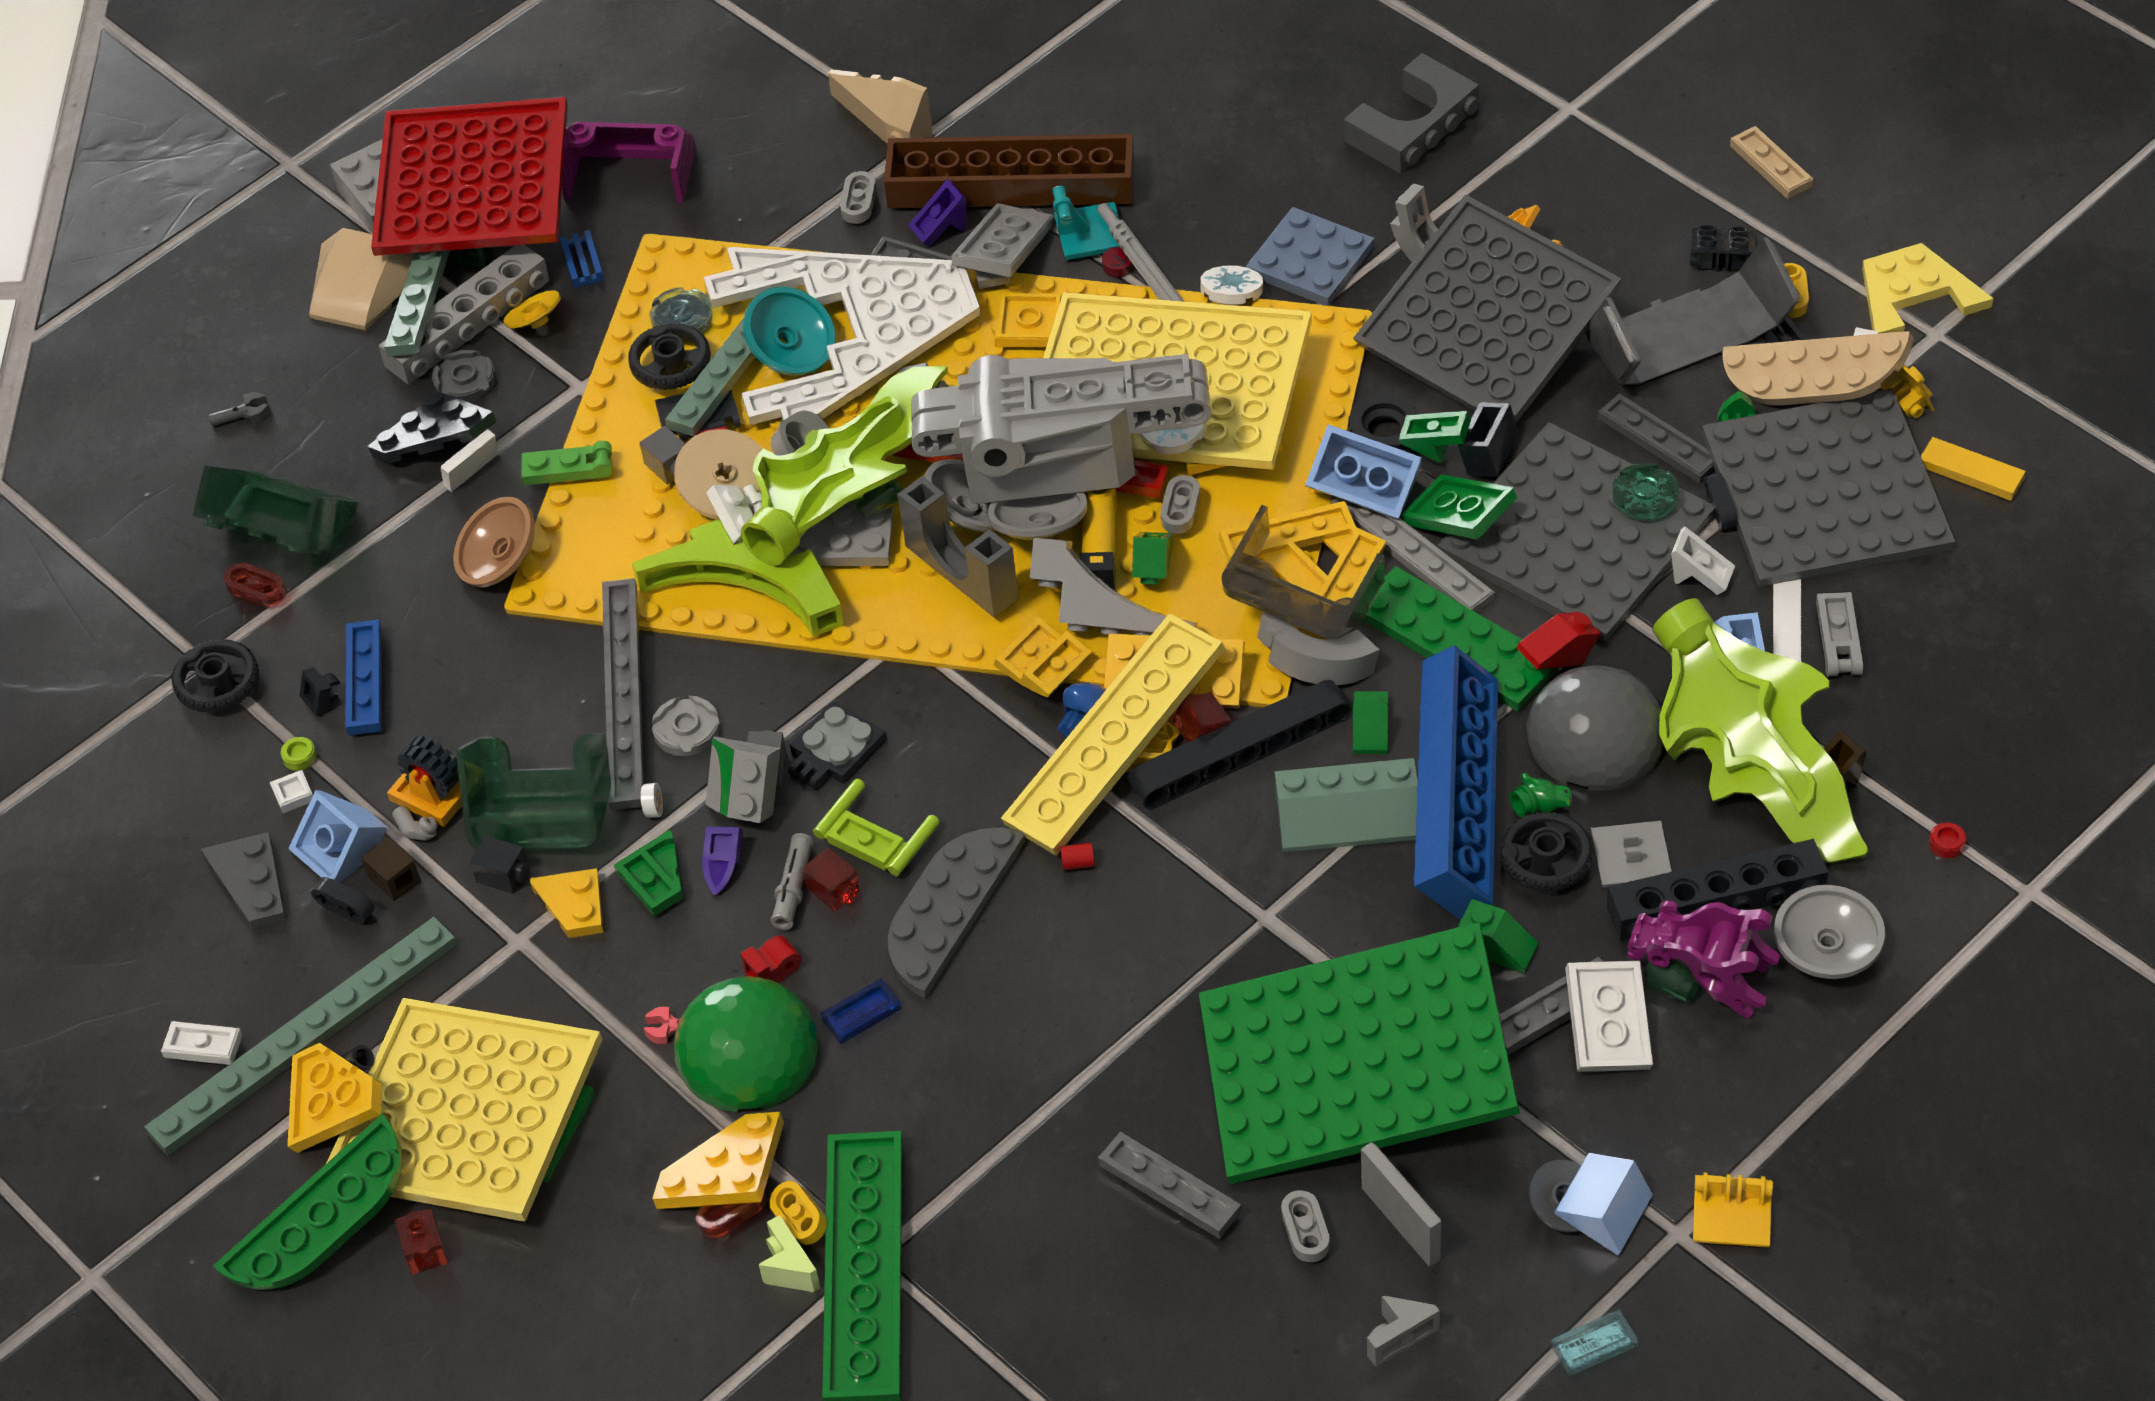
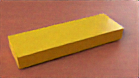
[1921,437,2026,501]

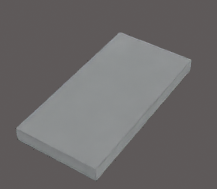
[951,203,1054,277]

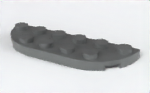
[888,827,1026,999]

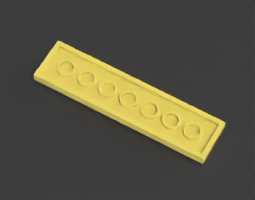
[1001,613,1225,856]

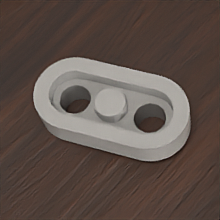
[840,171,876,224]
[1160,475,1200,534]
[1281,1190,1330,1262]

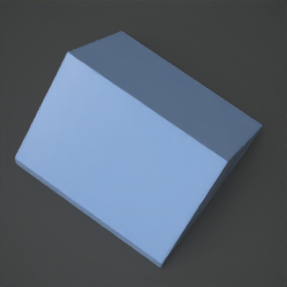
[1554,1153,1653,1255]

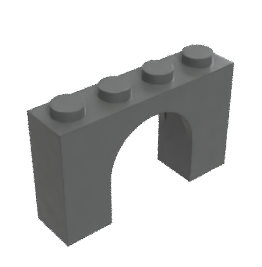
[1344,53,1480,174]
[898,476,1019,617]

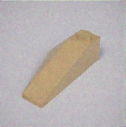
[828,69,933,143]

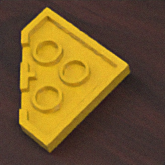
[287,1043,382,1153]
[652,1112,784,1209]

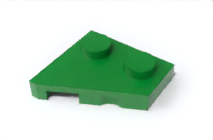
[614,830,683,917]

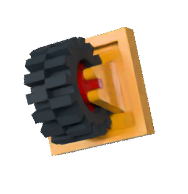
[387,735,485,827]

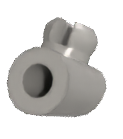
[392,806,438,841]

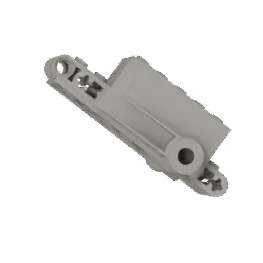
[911,354,1211,504]

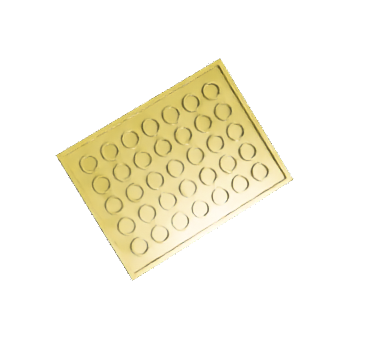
[1043,292,1312,470]

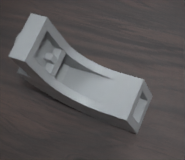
[1390,183,1438,262]
[1257,608,1380,685]

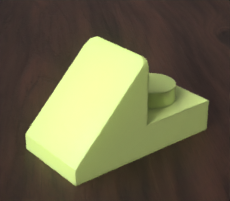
[759,1215,821,1292]

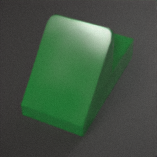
[1399,411,1471,463]
[1353,691,1388,754]

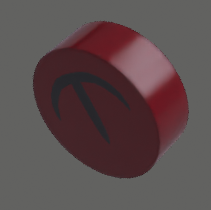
[1102,247,1134,277]

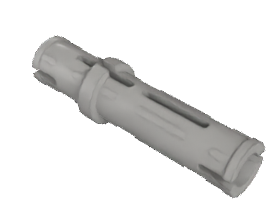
[770,833,814,930]

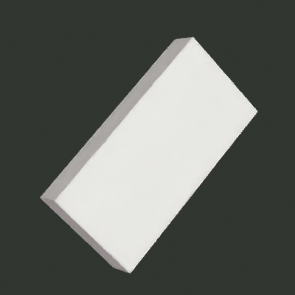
[441,429,498,492]

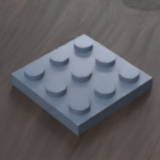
[1246,207,1374,306]

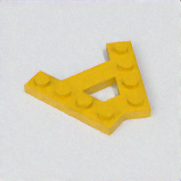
[1218,501,1386,639]

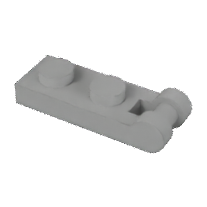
[1816,592,1863,677]

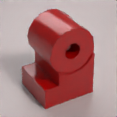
[740,935,802,983]

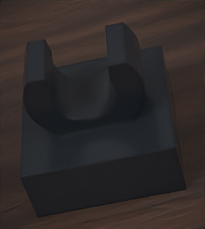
[299,667,340,716]

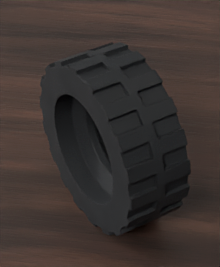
[1348,393,1419,454]

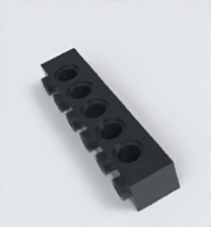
[1607,839,1828,941]

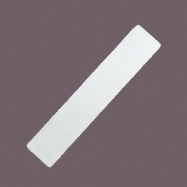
[1773,579,1801,662]

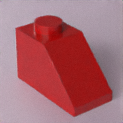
[1516,612,1601,669]

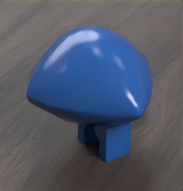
[1056,682,1106,738]

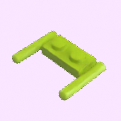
[813,779,940,876]

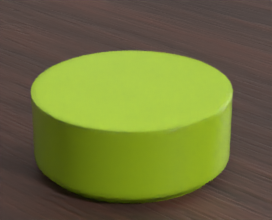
[281,737,317,771]

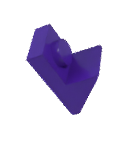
[908,179,966,247]

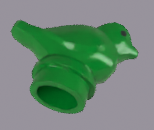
[1509,772,1572,817]

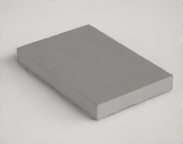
[1361,1142,1441,1267]

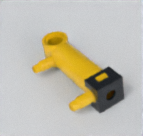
[1080,488,1117,590]

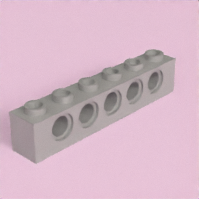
[378,245,550,385]

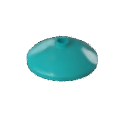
[743,287,835,376]

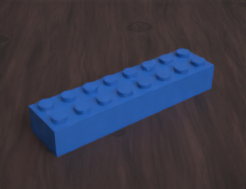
[1414,645,1498,919]

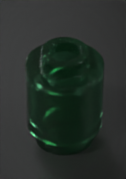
[1644,959,1700,1003]

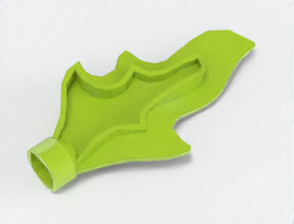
[741,366,948,566]
[1652,598,1869,864]

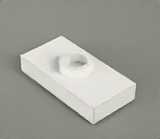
[161,1021,242,1065]

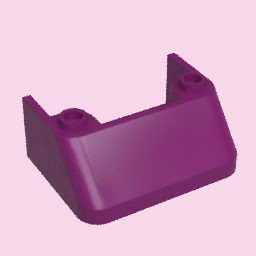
[562,122,696,203]

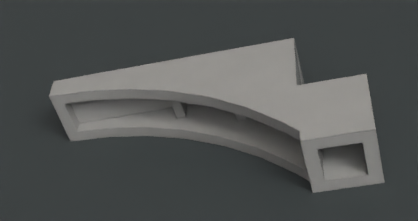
[1030,538,1198,635]

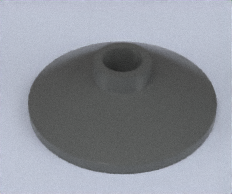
[1529,1160,1581,1232]

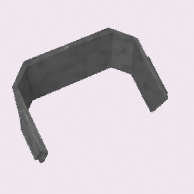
[1586,237,1800,385]

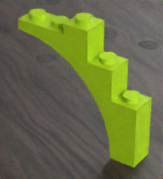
[632,519,844,637]

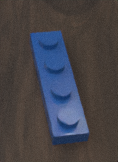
[345,619,382,735]

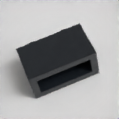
[1458,402,1519,476]

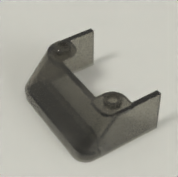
[1221,505,1385,639]

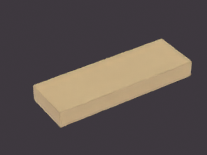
[1730,126,1813,199]

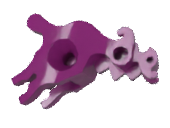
[1627,900,1780,1019]

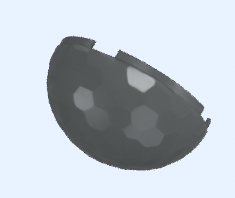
[1527,665,1664,791]

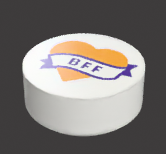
[641,783,663,818]

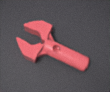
[644,1007,680,1044]

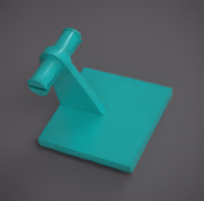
[1052,185,1120,260]

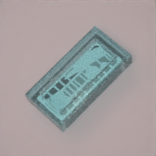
[1551,1309,1638,1376]

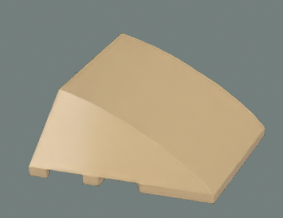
[309,228,414,330]

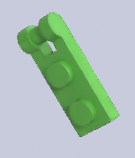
[521,441,612,486]

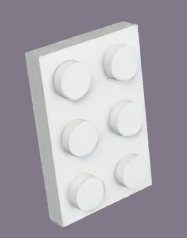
[1565,961,1653,1072]

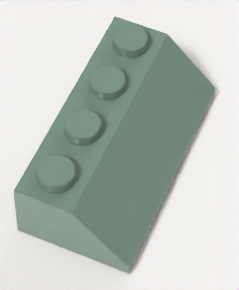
[1274,758,1418,852]

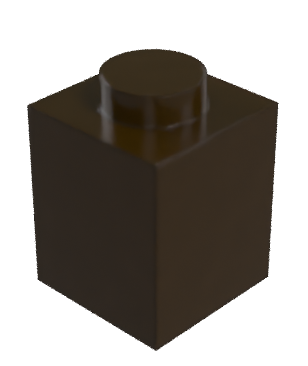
[361,837,421,901]

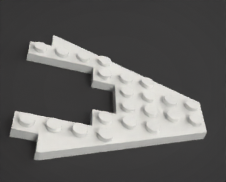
[704,247,980,425]

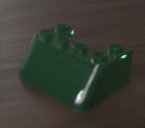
[192,465,359,555]
[456,733,611,849]

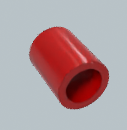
[1060,842,1095,871]

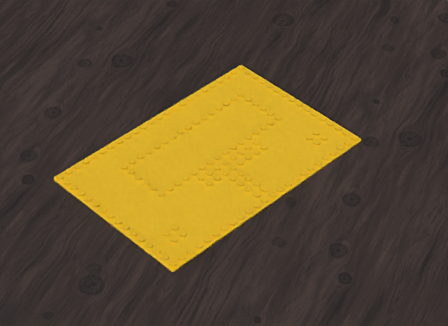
[504,234,1372,708]

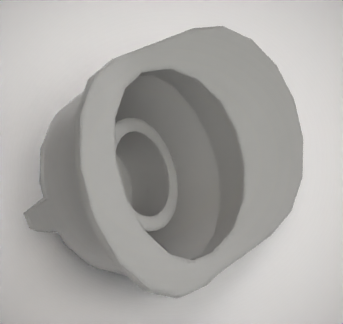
[771,410,828,456]

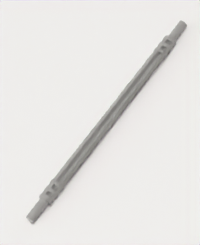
[1097,203,1183,301]

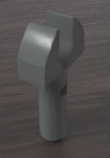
[209,392,271,426]

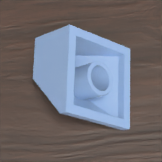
[288,790,388,883]

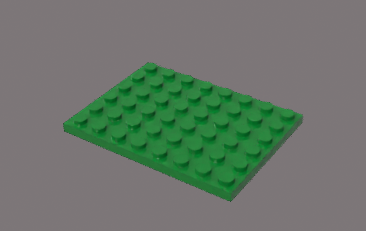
[1199,922,1520,1184]

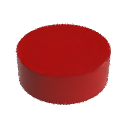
[1929,822,1966,859]

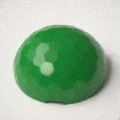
[674,976,819,1112]

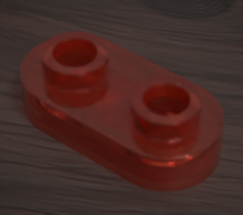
[224,563,286,607]
[696,1193,767,1238]

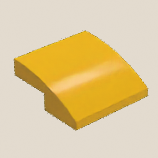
[993,616,1092,698]

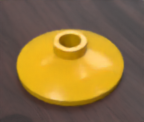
[504,290,561,329]

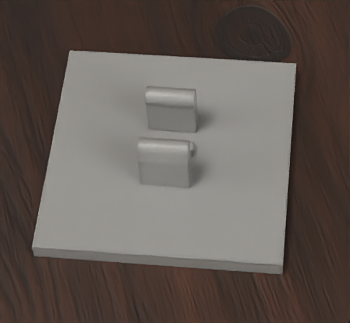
[1591,821,1672,888]

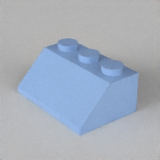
[1305,424,1421,520]

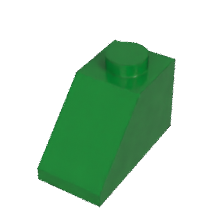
[1132,532,1173,584]
[1458,899,1538,974]

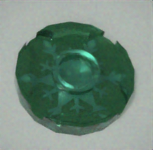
[1612,463,1679,520]

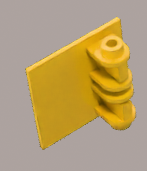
[1880,364,1935,418]
[1693,1172,1773,1247]

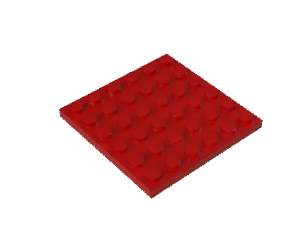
[371,97,568,256]

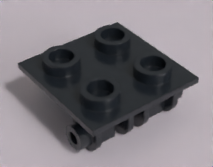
[1690,225,1755,270]

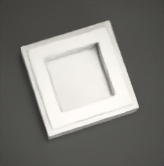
[270,770,313,813]

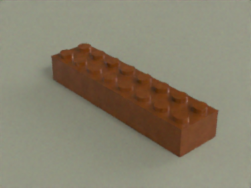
[884,134,1135,208]

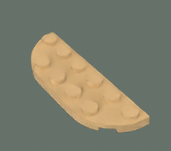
[1723,331,1914,405]

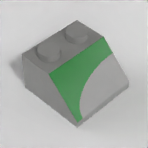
[705,737,780,823]

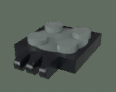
[788,701,887,790]

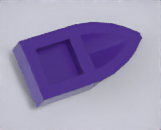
[702,826,743,895]

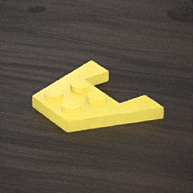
[1862,243,1994,334]

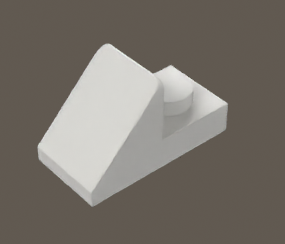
[1671,527,1735,595]

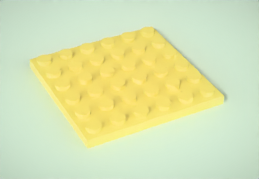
[326,998,603,1222]

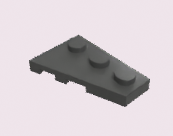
[201,832,286,929]

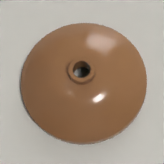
[453,497,535,587]

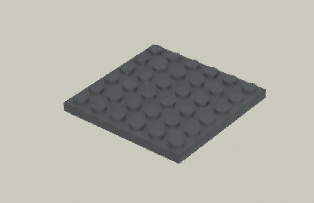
[1353,195,1623,423]
[1701,389,1955,587]
[1437,422,1715,642]

